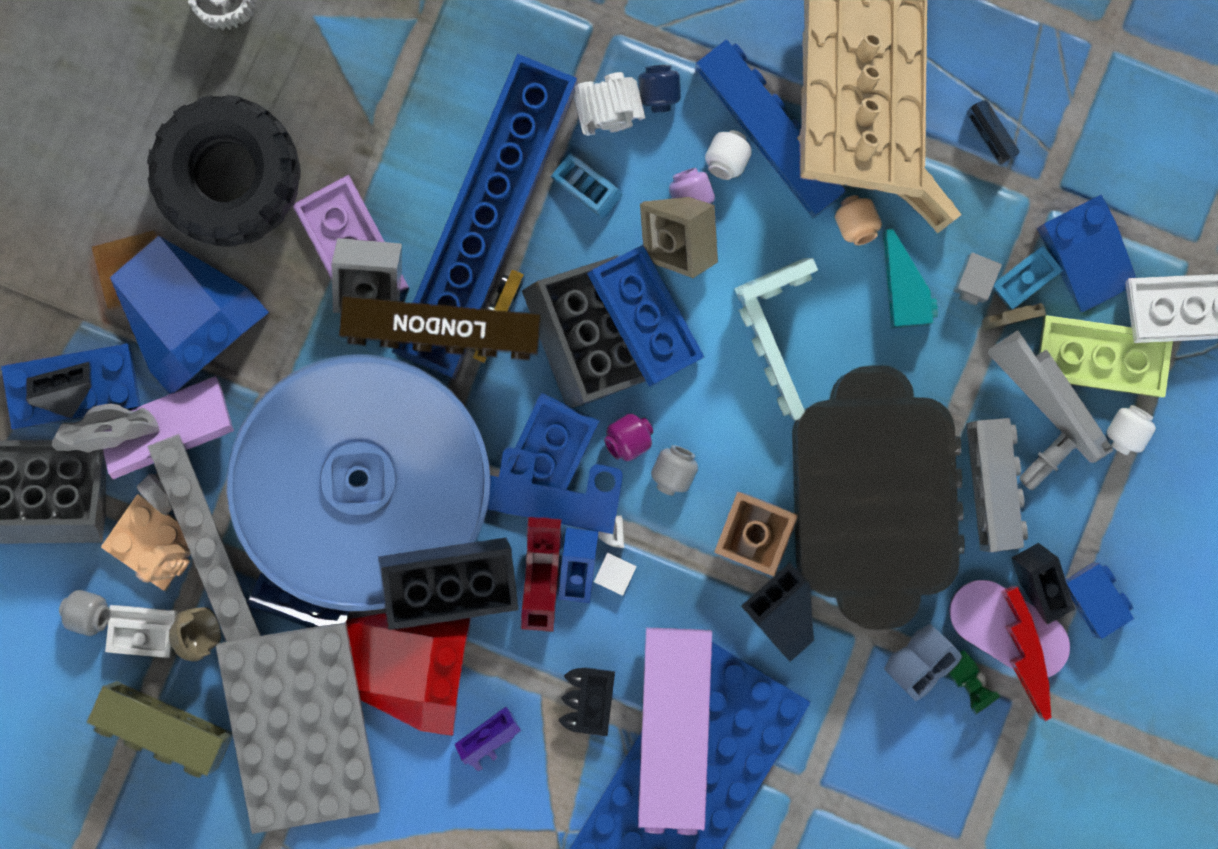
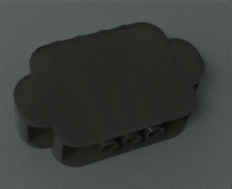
[792,365,965,630]

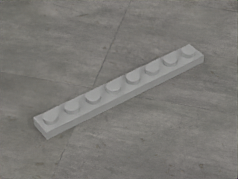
[148,434,261,642]

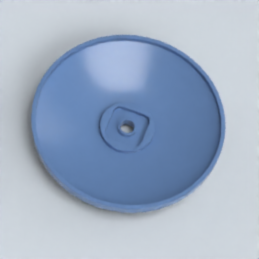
[227,355,490,611]

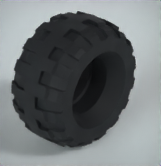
[147,95,301,247]

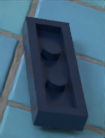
[248,573,351,628]

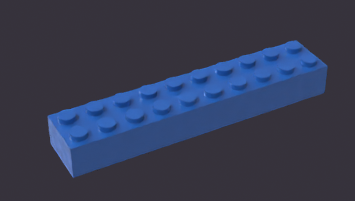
[392,53,578,380]

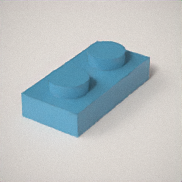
[992,246,1063,310]

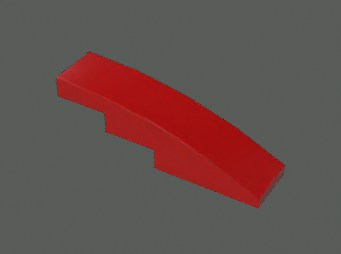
[1001,586,1052,721]

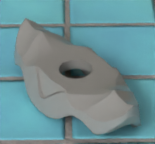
[51,404,160,452]

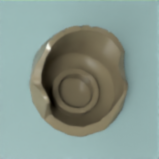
[169,608,221,662]

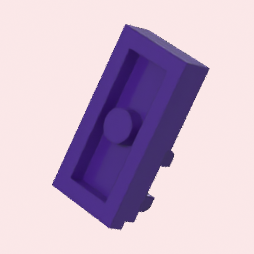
[454,707,521,771]

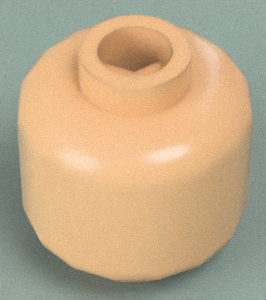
[835,195,882,246]

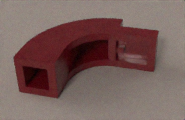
[521,517,561,632]

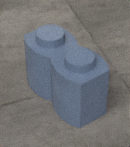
[884,624,962,701]

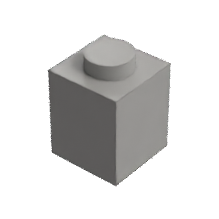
[953,252,1002,305]

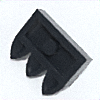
[559,667,615,736]

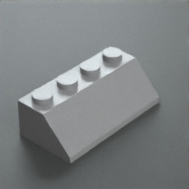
[966,418,1028,552]

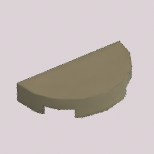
[982,303,1046,331]

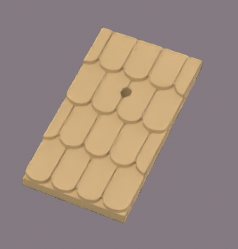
[800,0,927,198]

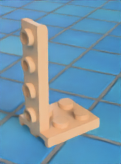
[101,494,191,591]

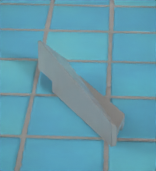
[988,330,1114,463]

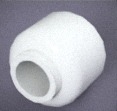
[705,130,752,180]
[1107,405,1156,455]

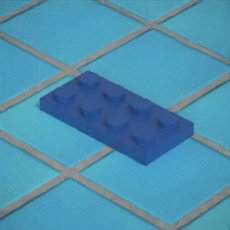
[587,245,704,387]
[1,343,141,430]

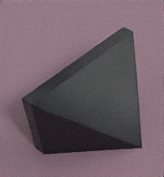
[26,362,92,419]

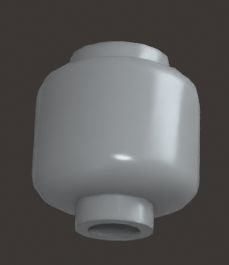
[651,445,698,496]
[59,590,110,636]

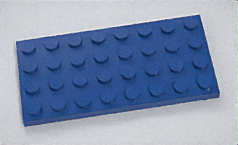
[569,642,811,849]

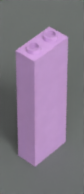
[638,627,712,835]

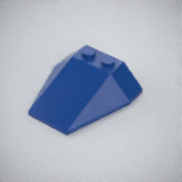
[110,236,269,394]

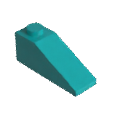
[883,229,938,329]

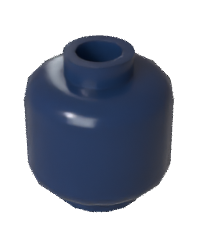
[638,65,681,112]

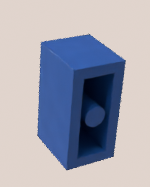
[1066,562,1135,639]

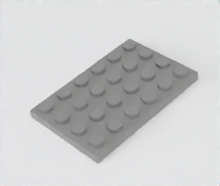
[216,622,381,834]

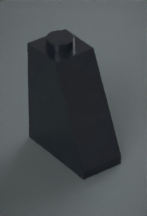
[741,563,814,662]

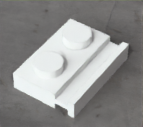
[105,605,177,658]

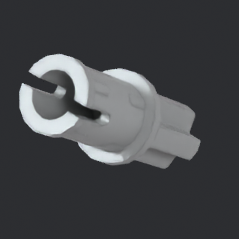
[1019,432,1077,490]

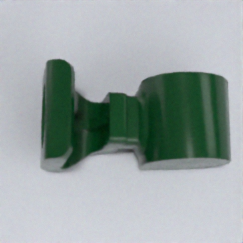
[948,650,1001,715]

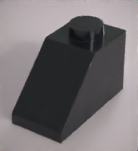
[1011,543,1075,624]

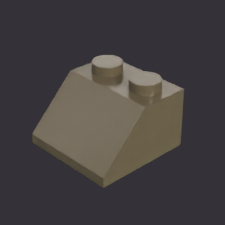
[640,197,718,278]

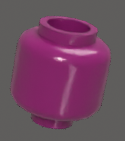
[604,414,654,461]

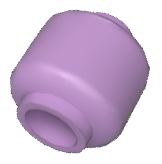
[669,168,715,204]

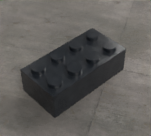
[378,537,519,630]

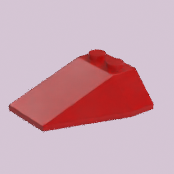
[346,613,471,736]

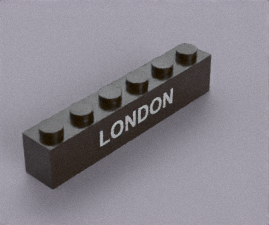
[339,297,541,361]

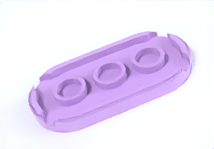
[949,580,1070,677]

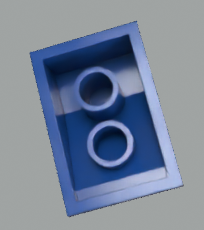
[1037,194,1136,313]

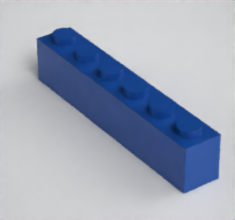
[695,39,846,218]

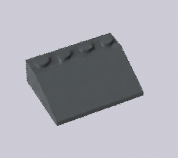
[522,255,646,408]
[0,440,106,544]

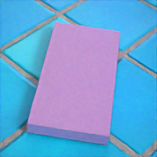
[293,175,409,293]
[103,376,234,479]

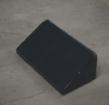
[966,100,1019,165]

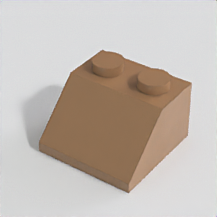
[714,492,798,577]

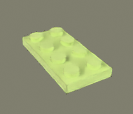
[1038,315,1173,398]

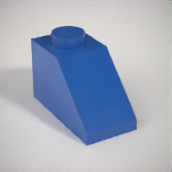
[558,528,599,603]

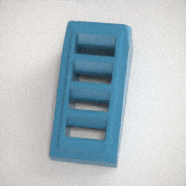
[550,152,623,219]

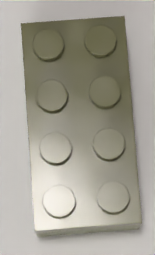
[86,681,233,778]

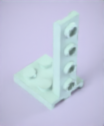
[734,258,818,420]

